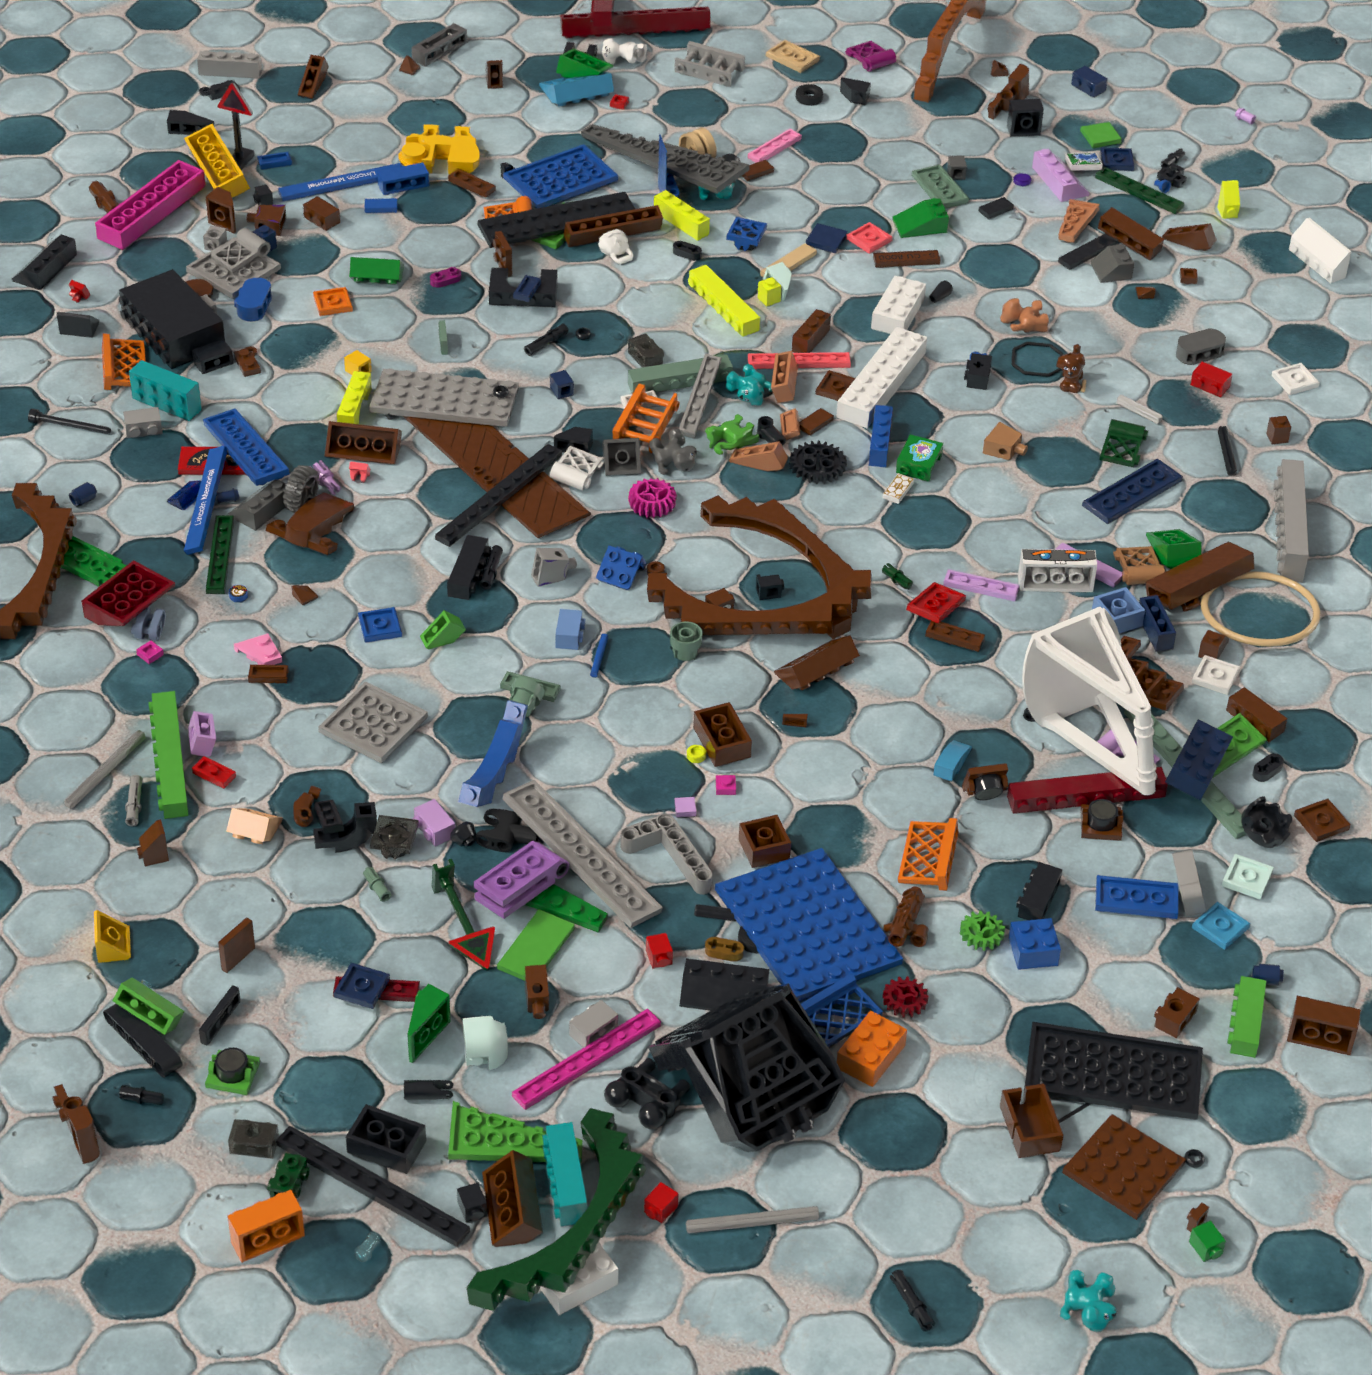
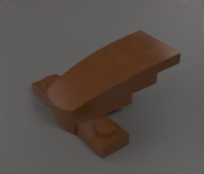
[266,492,354,555]
[1118,636,1184,711]

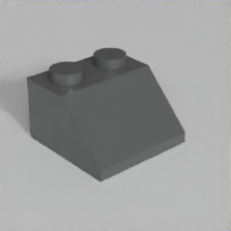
[1091,244,1134,283]
[602,438,641,475]

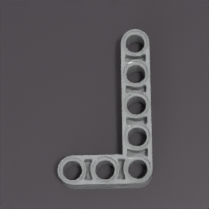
[620,814,712,895]

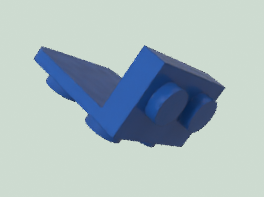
[596,546,647,590]

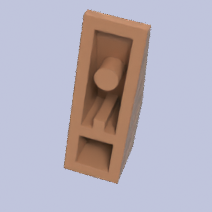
[729,441,788,471]

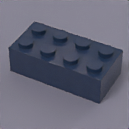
[1165,719,1233,800]

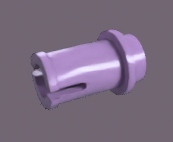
[1235,108,1256,125]

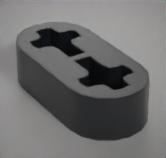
[673,241,702,261]
[1252,753,1284,782]

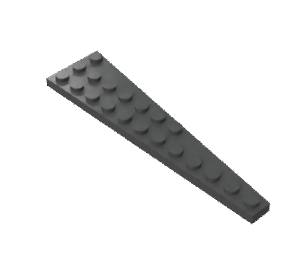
[581,124,750,193]

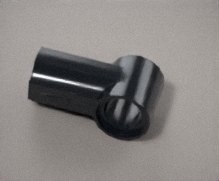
[757,416,786,446]

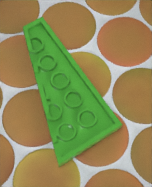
[448,1101,583,1163]

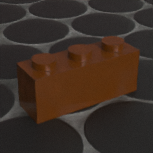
[792,309,831,353]
[1226,687,1288,742]

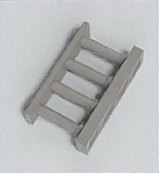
[675,41,745,87]

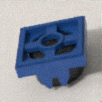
[726,217,767,251]

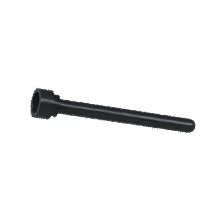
[28,408,111,434]

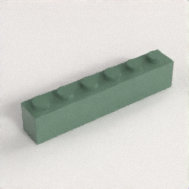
[628,354,733,394]

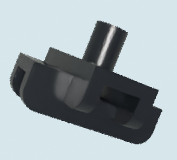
[1157,164,1187,188]

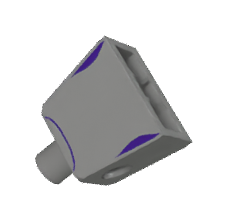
[531,548,577,587]

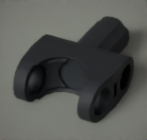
[475,809,539,852]

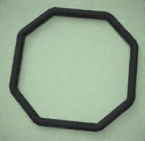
[1011,342,1064,377]

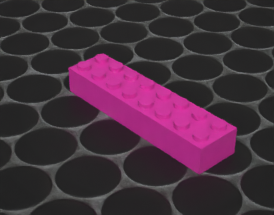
[95,160,206,250]

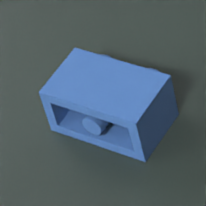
[555,609,586,650]

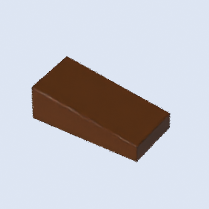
[782,714,808,728]

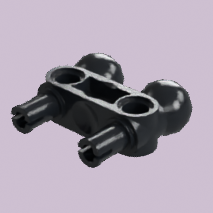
[604,1058,690,1130]

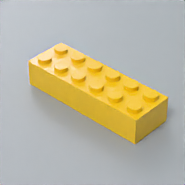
[184,124,250,198]

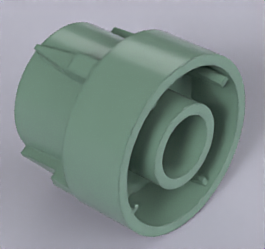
[670,622,702,661]
[509,677,545,717]

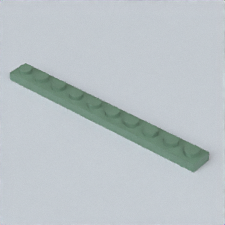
[1124,709,1247,839]

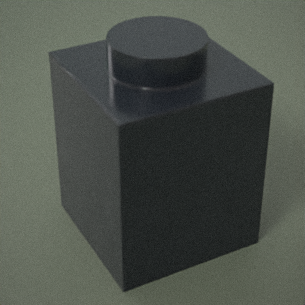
[457,1182,487,1223]

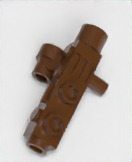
[883,886,929,947]

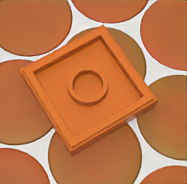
[313,287,353,316]

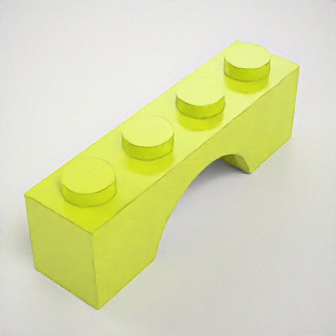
[336,371,372,424]

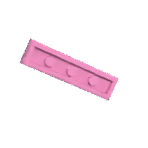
[748,129,801,163]

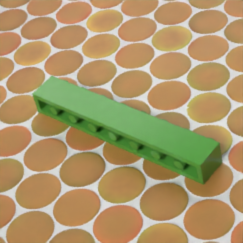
[148,691,189,819]

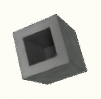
[947,156,967,180]

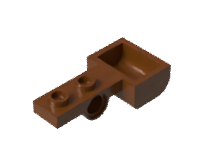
[987,63,1029,120]
[52,1084,100,1164]

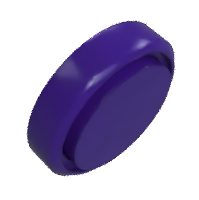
[1013,173,1032,186]

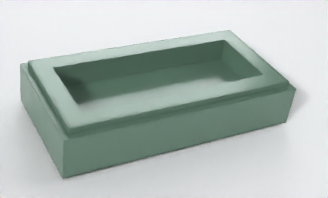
[438,320,448,355]

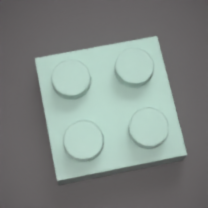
[1222,854,1274,899]

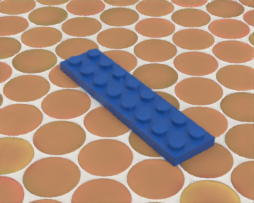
[203,408,290,486]

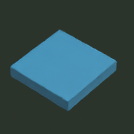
[1192,901,1250,950]

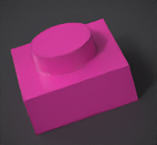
[136,641,164,664]
[715,775,736,795]

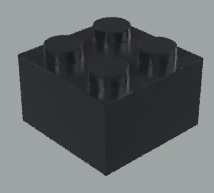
[1007,99,1044,137]

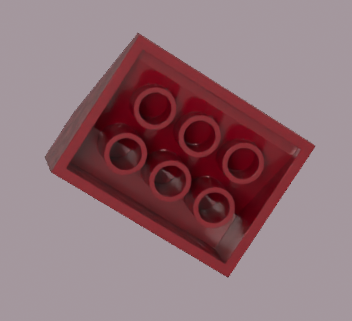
[81,560,175,626]

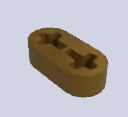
[705,937,744,962]

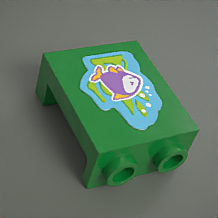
[896,434,944,482]

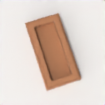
[780,408,800,440]

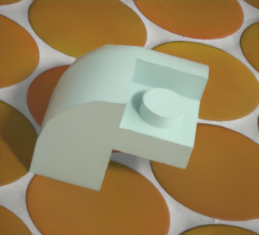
[463,1016,508,1070]

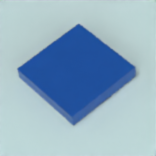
[358,607,402,643]

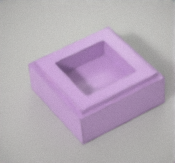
[674,797,696,817]

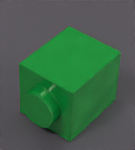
[1189,1221,1226,1262]

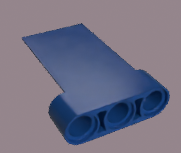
[658,134,680,198]

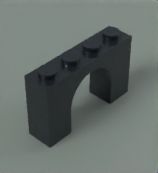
[489,267,558,307]

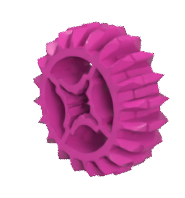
[628,478,677,518]

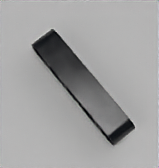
[103,1003,183,1078]

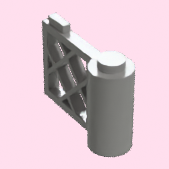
[211,228,270,273]

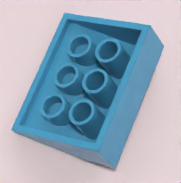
[539,72,614,106]

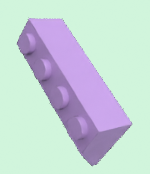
[1032,149,1090,202]

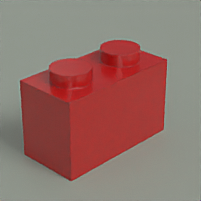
[1190,361,1233,397]

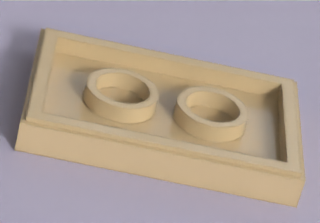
[766,40,820,73]

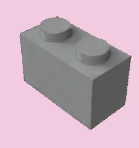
[123,407,162,438]
[569,1000,618,1048]

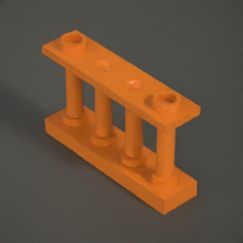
[612,384,680,453]

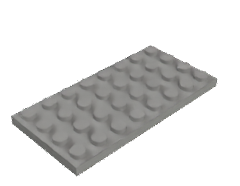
[369,368,519,427]

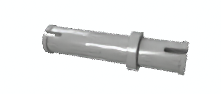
[125,775,143,826]

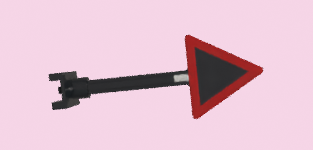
[217,82,254,170]

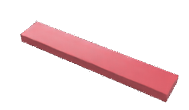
[748,352,851,369]

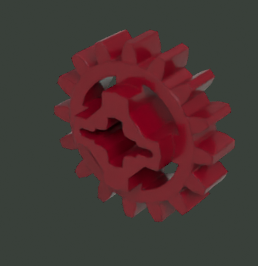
[882,976,929,1018]

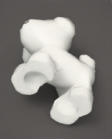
[602,38,647,64]

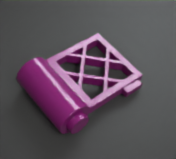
[845,41,896,71]

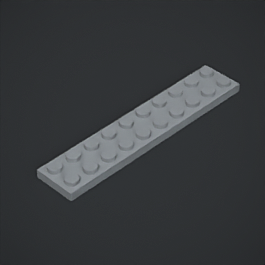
[502,780,663,928]

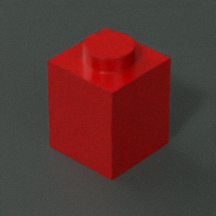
[646,933,673,969]
[644,1182,679,1224]

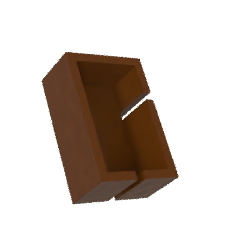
[1000,1084,1064,1158]

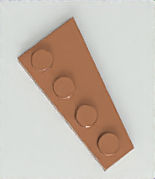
[1058,199,1100,242]

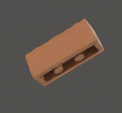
[771,351,798,403]

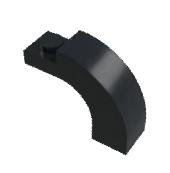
[313,802,377,853]

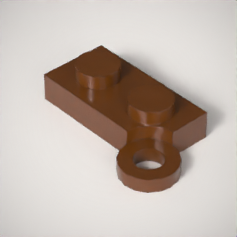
[234,346,261,377]

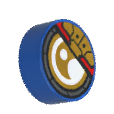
[229,585,248,602]

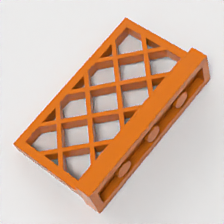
[102,334,145,390]
[898,818,959,891]

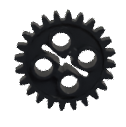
[789,441,847,484]

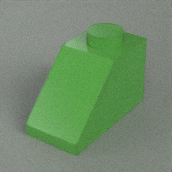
[420,610,466,650]

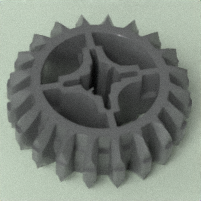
[283,465,320,513]

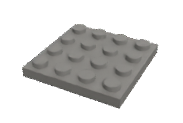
[186,237,281,299]
[318,682,428,763]

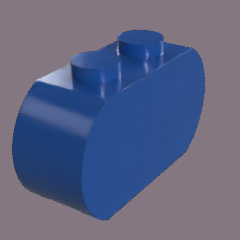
[234,278,272,321]

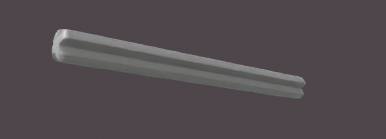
[64,730,146,809]
[686,1206,819,1233]

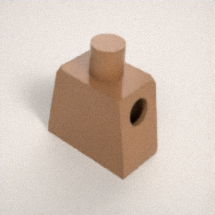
[983,422,1028,460]

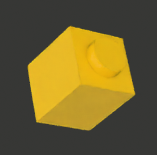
[344,350,372,375]

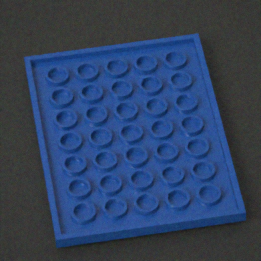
[715,848,903,1001]

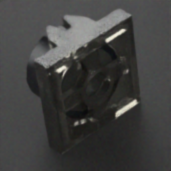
[370,815,419,860]

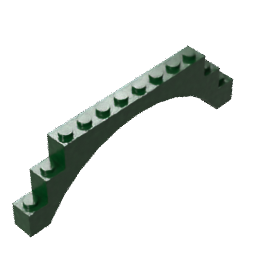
[466,1108,646,1311]

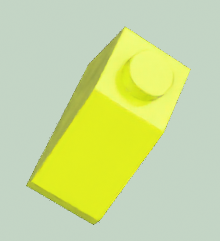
[1217,180,1240,219]

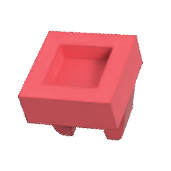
[349,462,371,483]

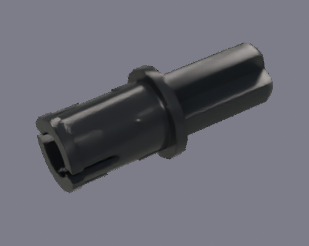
[1161,148,1185,169]
[119,1085,164,1105]

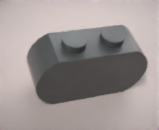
[1176,328,1226,365]

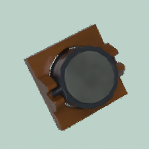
[962,763,1008,800]
[1080,799,1123,841]

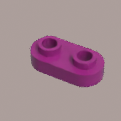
[430,267,461,288]

